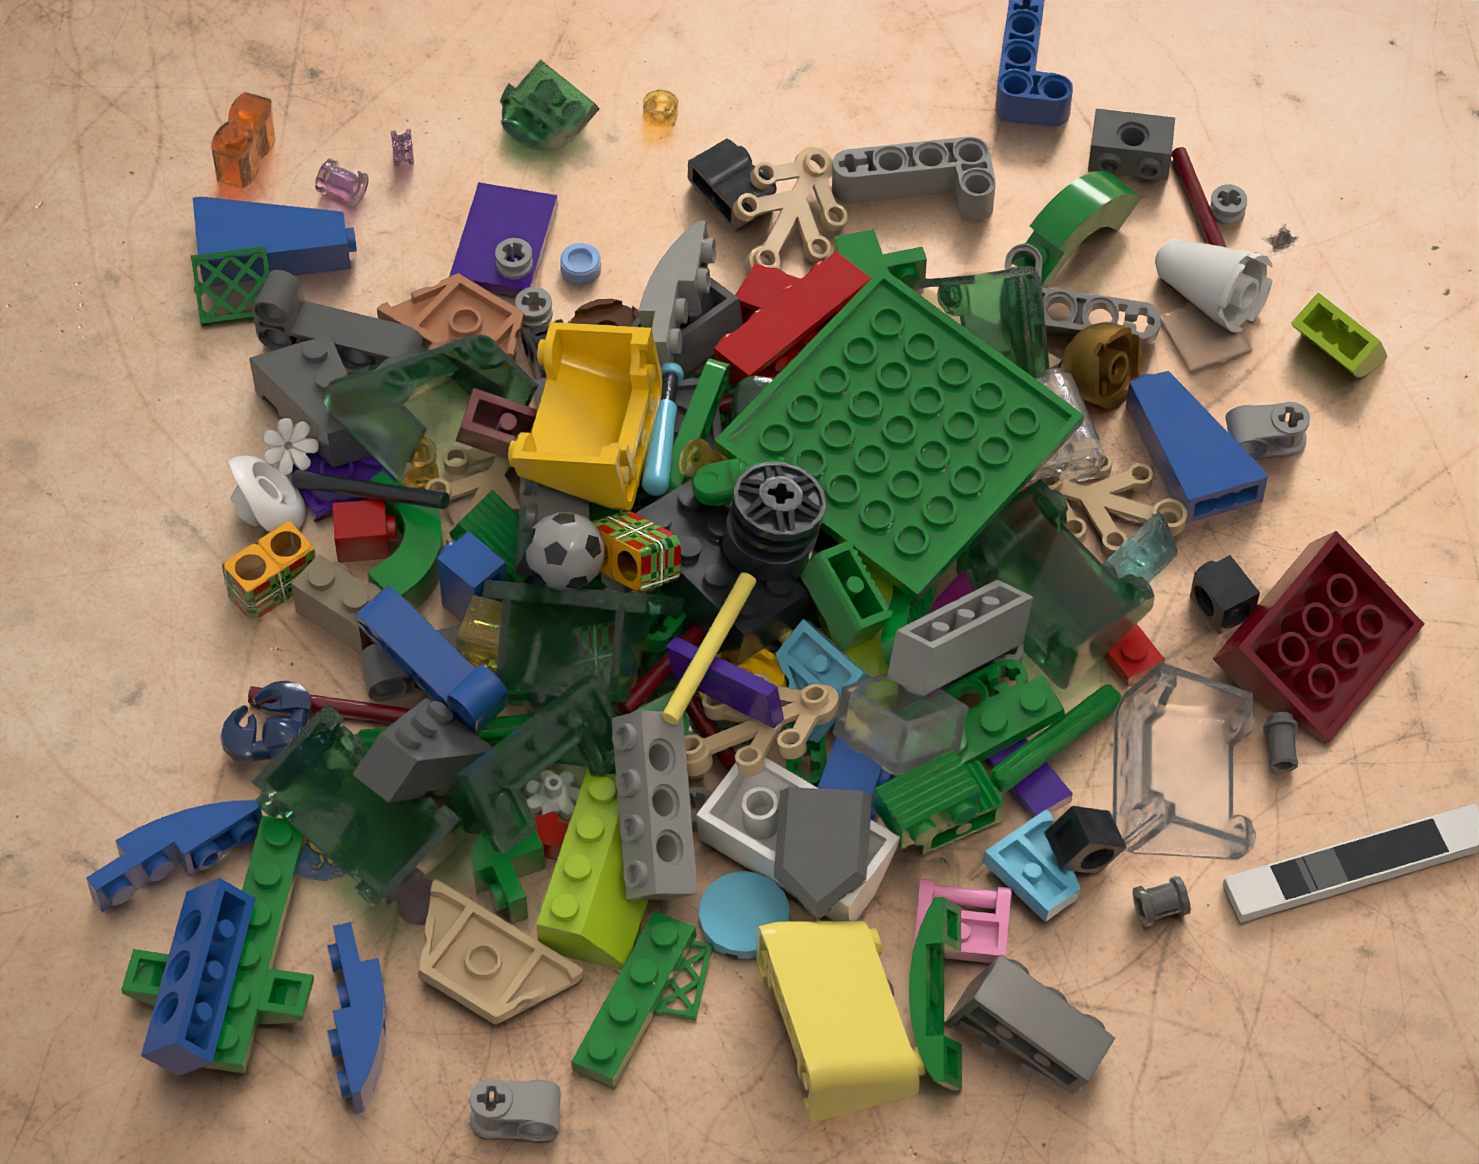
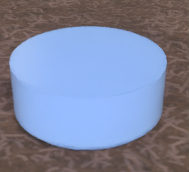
[560,243,601,284]

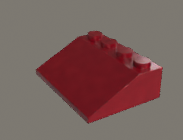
[1213,530,1425,744]

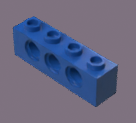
[141,878,256,1076]

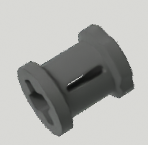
[1132,876,1191,927]

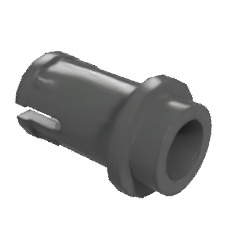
[1263,712,1299,772]

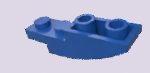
[86,800,262,912]
[327,922,387,1114]

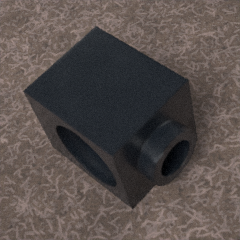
[1190,555,1260,635]
[1044,805,1127,874]

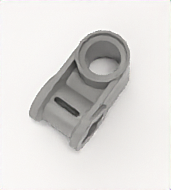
[1225,401,1310,460]
[470,1079,561,1142]

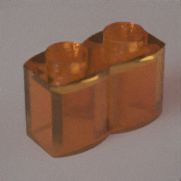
[211,92,276,189]

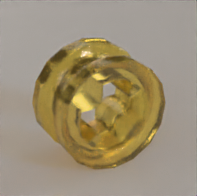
[643,90,678,129]

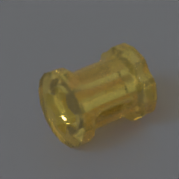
[399,436,439,489]
[679,438,729,477]

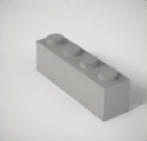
[887,580,1033,696]

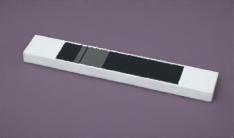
[1223,803,1479,923]

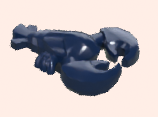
[220,680,345,801]

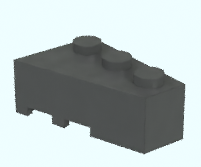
[249,334,373,467]

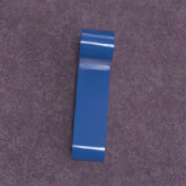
[995,0,1073,127]
[354,586,508,735]

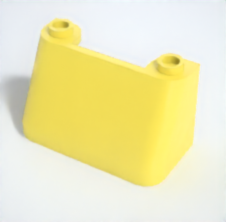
[756,921,925,1123]

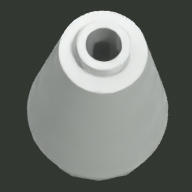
[1155,239,1273,332]

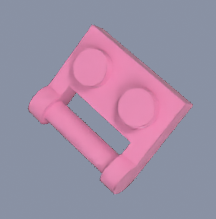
[913,879,1012,963]

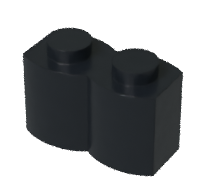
[688,138,777,230]

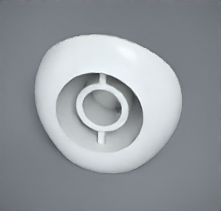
[227,455,306,535]

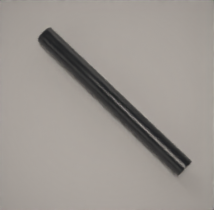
[291,470,449,510]

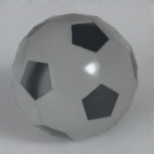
[526,512,605,591]

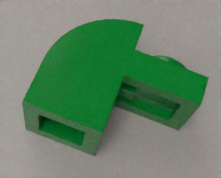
[834,229,927,289]
[472,810,545,925]

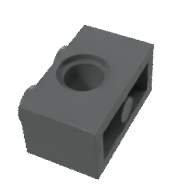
[1088,108,1176,180]

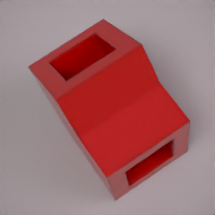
[531,811,569,860]

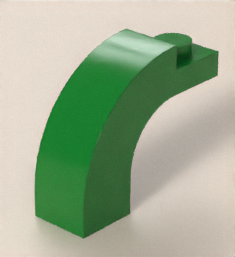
[1013,171,1142,288]
[367,471,443,610]

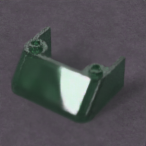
[916,266,1052,391]
[323,334,539,481]

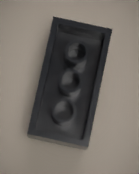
[621,478,809,666]

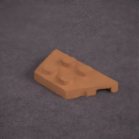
[377,273,524,395]

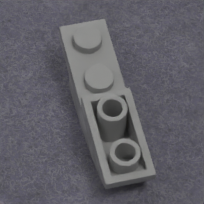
[638,221,716,366]

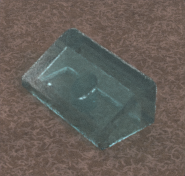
[1101,512,1178,605]

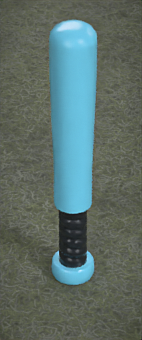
[642,362,683,496]

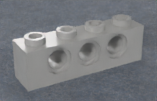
[612,711,698,900]

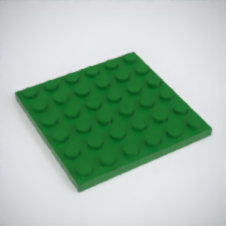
[714,268,1084,602]

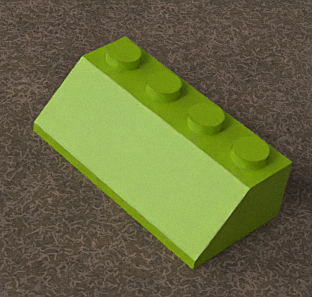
[536,769,649,970]

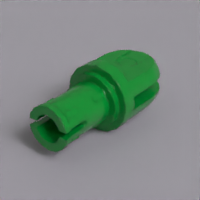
[692,456,786,507]

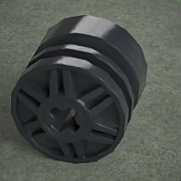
[722,462,827,581]

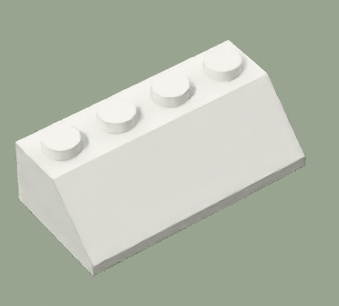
[696,757,900,921]

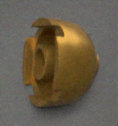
[1064,322,1143,409]

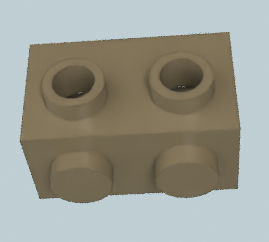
[291,554,382,653]

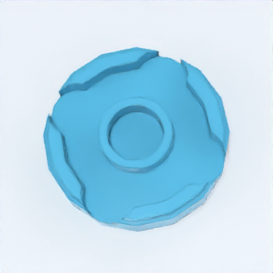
[698,871,790,959]

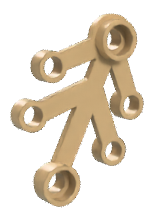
[733,146,847,274]
[425,446,521,548]
[1026,451,1187,559]
[685,673,839,776]

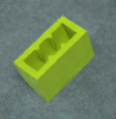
[1291,292,1388,377]

